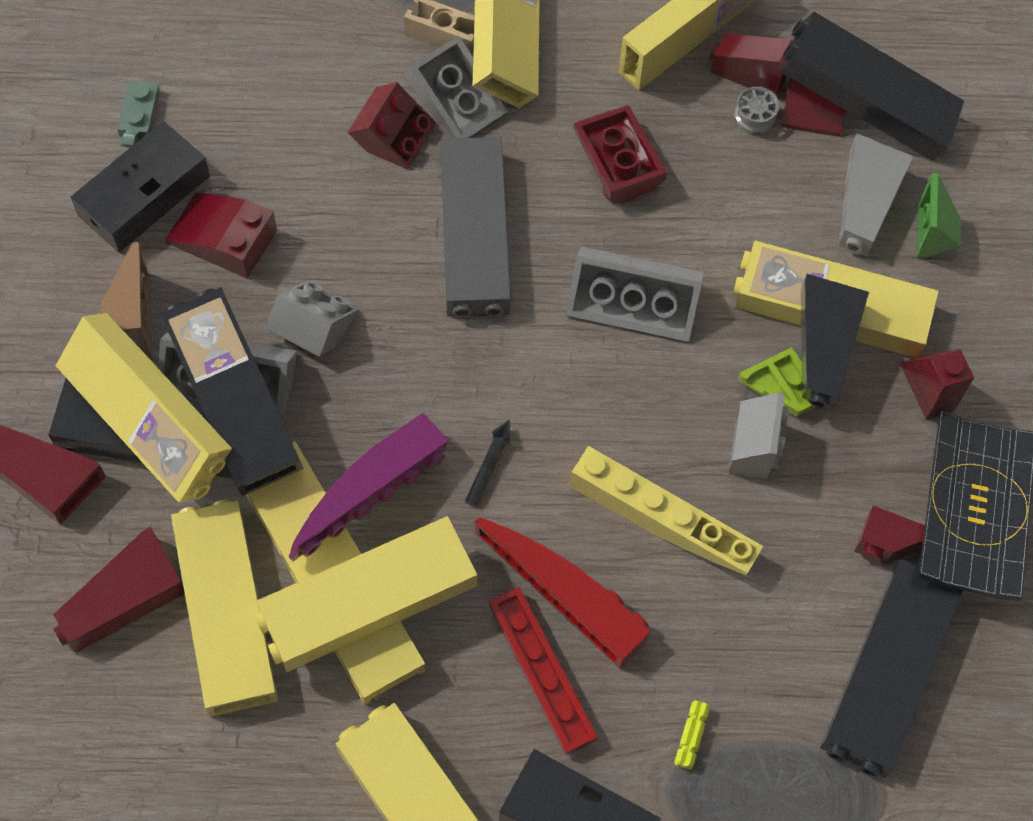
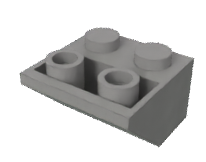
[265,282,359,357]
[728,393,789,480]

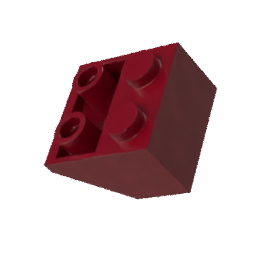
[347,82,437,169]

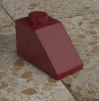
[854,505,924,564]

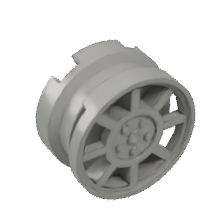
[734,87,779,135]

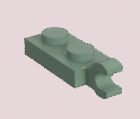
[117,81,160,152]

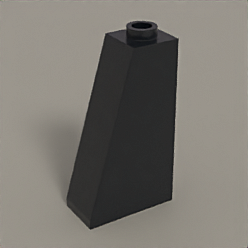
[801,274,869,408]

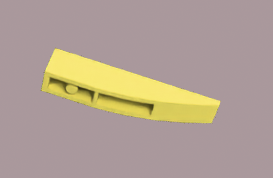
[569,446,763,576]

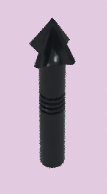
[465,420,510,507]

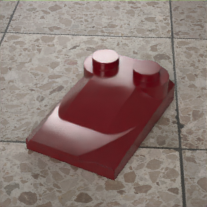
[573,104,667,202]

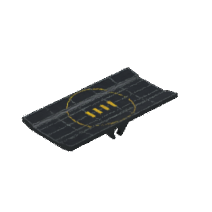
[918,410,1033,601]

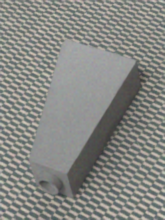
[839,133,913,257]

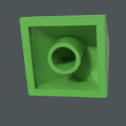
[916,173,961,258]

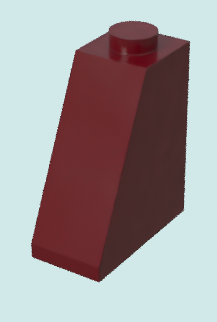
[709,33,793,97]
[900,349,974,419]

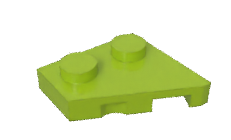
[738,347,816,417]

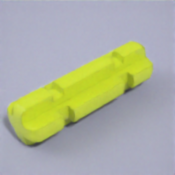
[675,701,710,770]

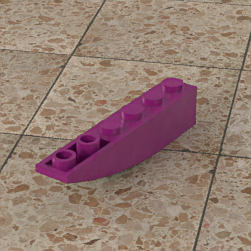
[289,413,449,562]

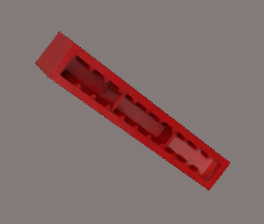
[475,517,651,669]

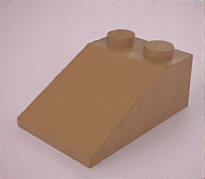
[101,242,152,357]

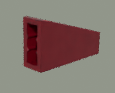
[0,424,106,525]
[53,526,185,653]

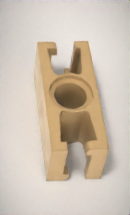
[404,0,475,57]

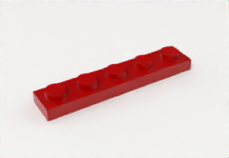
[489,587,598,756]

